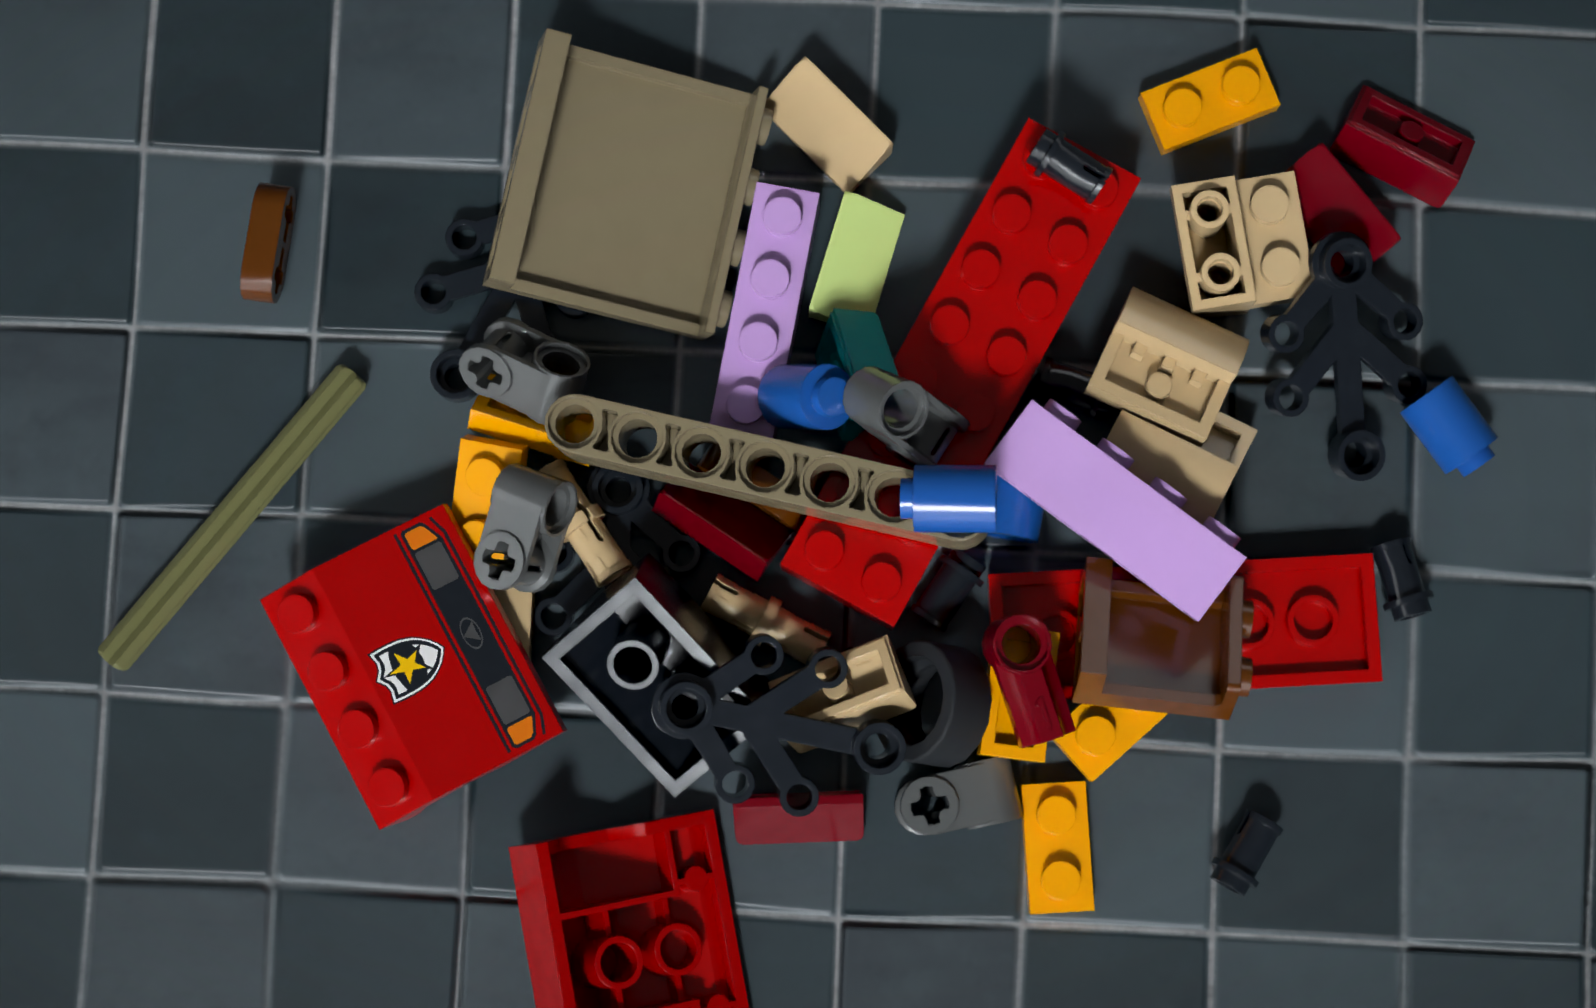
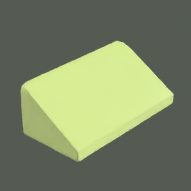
[809,190,905,322]

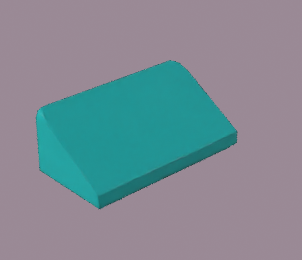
[815,308,899,441]

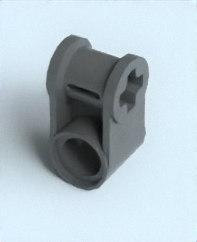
[459,317,591,425]
[843,366,970,470]
[473,463,578,593]
[894,757,1024,835]

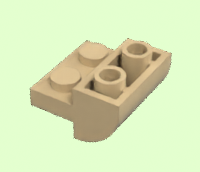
[1170,171,1311,317]
[1084,287,1250,447]
[1107,410,1258,524]

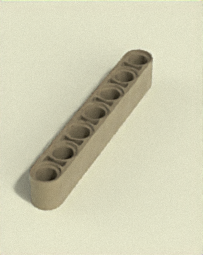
[545,394,987,550]

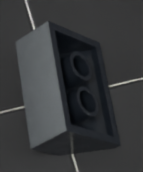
[541,553,770,798]

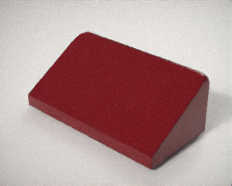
[1330,85,1476,208]
[1285,142,1401,275]
[652,463,792,582]
[733,790,864,845]

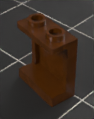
[1072,557,1254,720]

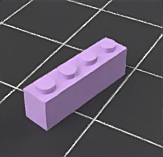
[710,182,820,439]
[984,399,1247,622]

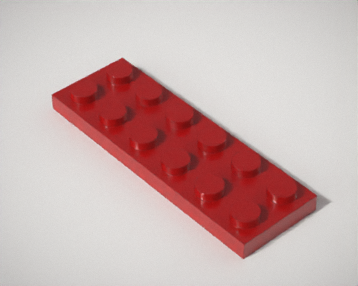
[987,553,1383,699]

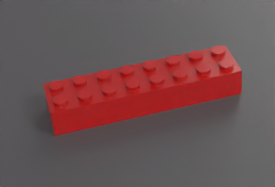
[780,118,1141,631]

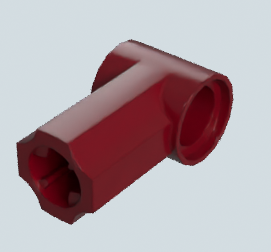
[982,614,1076,748]

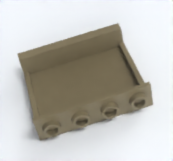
[482,28,773,340]

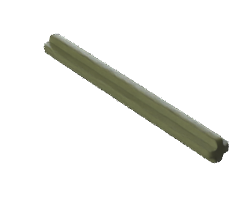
[98,364,366,671]

